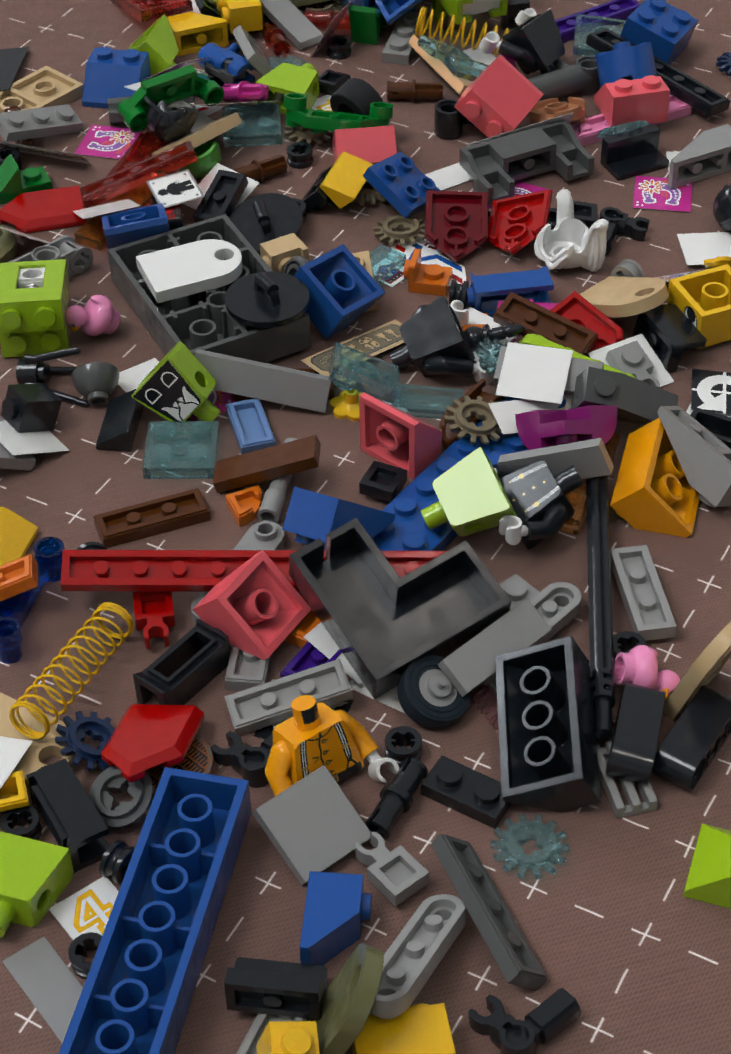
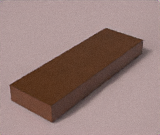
[493,292,598,356]
[213,435,321,493]
[93,488,211,548]

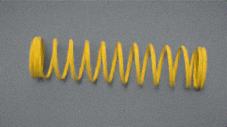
[415,6,509,56]
[9,602,134,739]

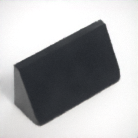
[96,388,144,451]

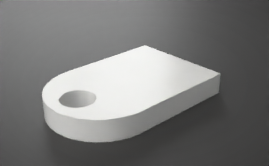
[136,239,242,303]

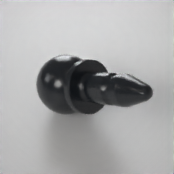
[464,324,524,352]

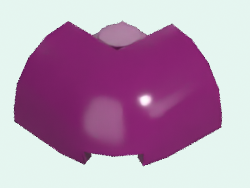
[515,405,617,450]

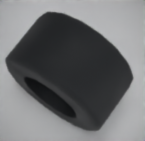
[330,78,383,115]

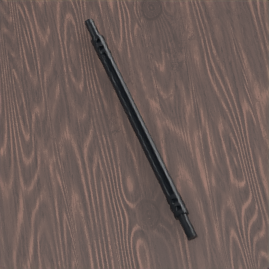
[586,475,616,740]

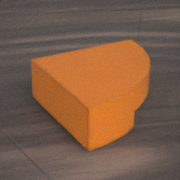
[225,485,262,527]

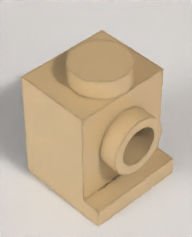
[260,233,309,273]

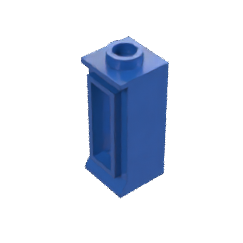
[466,266,554,317]

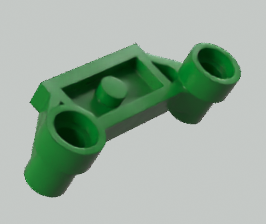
[117,65,224,133]
[284,93,393,134]

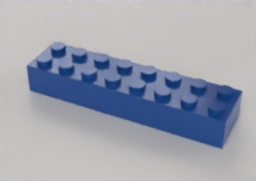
[59,767,252,1054]

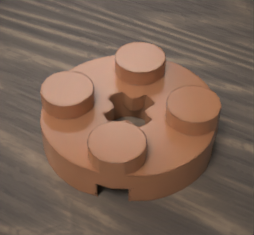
[528,97,586,125]

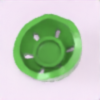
[174,140,222,179]

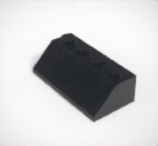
[495,636,601,812]

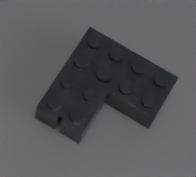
[289,517,512,699]

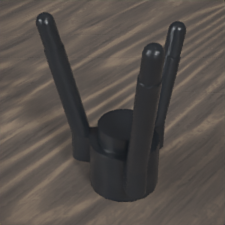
[16,347,89,407]

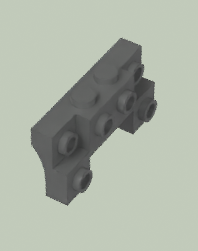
[459,119,594,204]

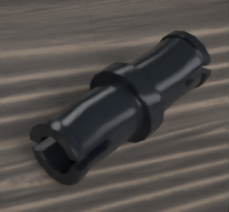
[365,758,428,840]

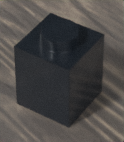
[1,383,62,433]

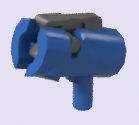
[198,43,255,84]

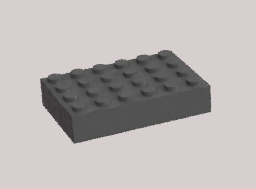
[108,214,311,363]

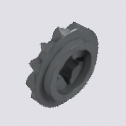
[89,766,156,830]

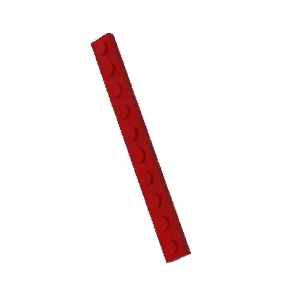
[60,550,447,592]

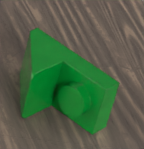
[349,5,388,45]
[0,154,53,205]

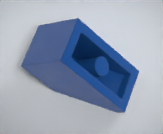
[300,871,372,966]

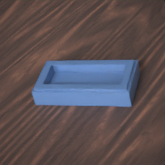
[225,398,276,454]

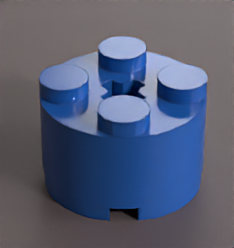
[595,41,657,88]

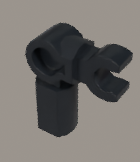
[599,207,650,257]
[211,731,273,788]
[468,988,581,1054]

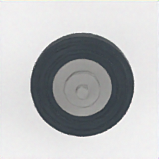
[397,655,471,729]

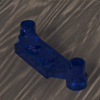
[0,537,65,664]

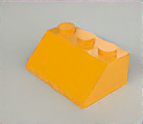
[610,417,700,538]

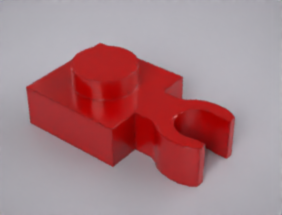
[133,592,175,649]

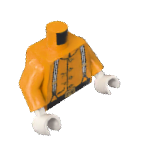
[265,695,399,796]

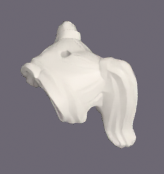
[534,189,609,272]

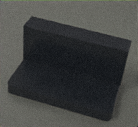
[600,124,669,181]
[633,304,707,373]
[224,957,328,1020]

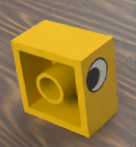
[667,264,731,349]

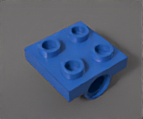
[363,152,441,219]

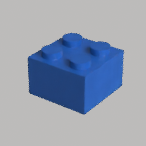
[620,0,698,64]

